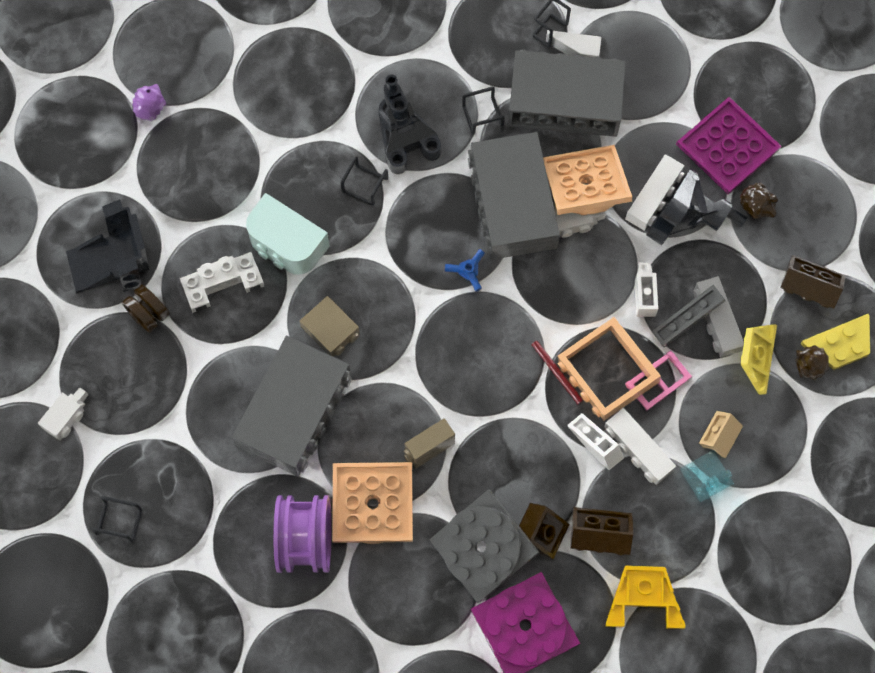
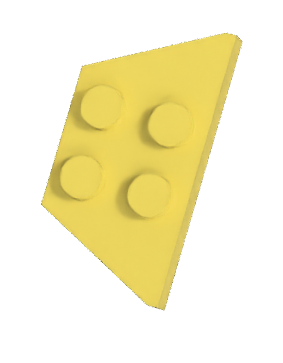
[801,314,870,370]
[741,324,777,395]

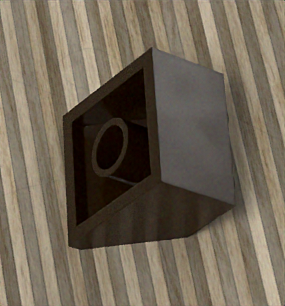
[519,503,570,559]

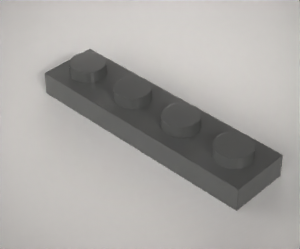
[652,285,726,347]

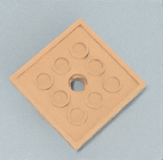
[543,145,632,215]
[332,462,413,544]

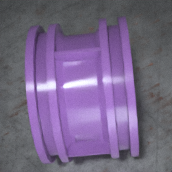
[274,495,332,573]

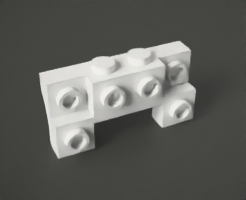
[180,252,264,313]

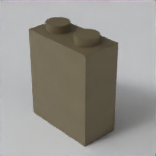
[299,296,360,357]
[404,418,455,469]

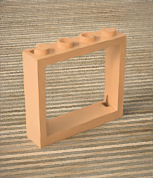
[557,317,661,421]

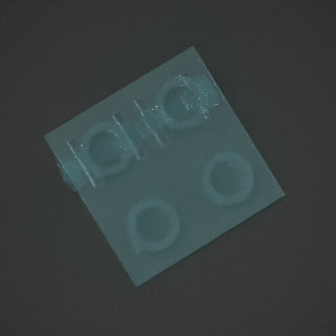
[680,450,734,503]

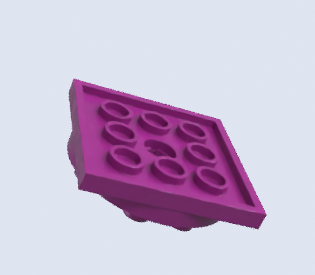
[470,572,580,673]

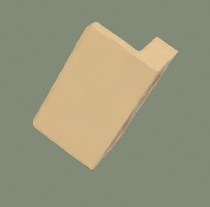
[699,411,743,458]

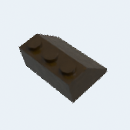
[780,255,846,309]
[570,507,633,555]

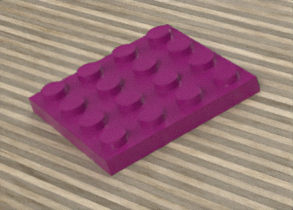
[676,97,782,195]

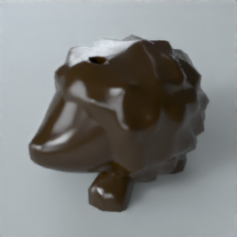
[740,183,778,219]
[795,345,830,380]

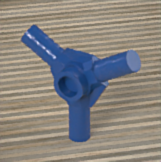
[445,249,485,292]

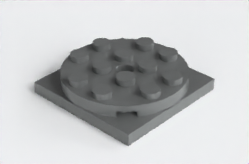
[429,489,540,603]

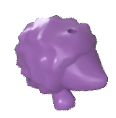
[132,84,166,121]

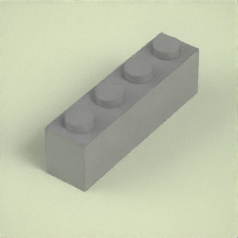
[693,276,744,358]

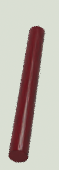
[531,341,584,405]

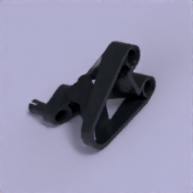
[378,74,441,174]
[646,168,748,246]

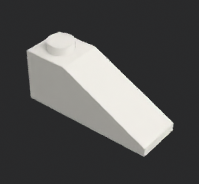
[546,30,601,58]
[568,414,624,470]

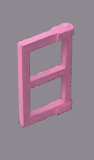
[625,350,692,411]

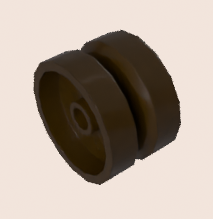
[121,284,170,333]

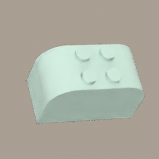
[246,193,330,274]

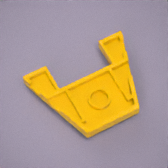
[606,566,685,629]

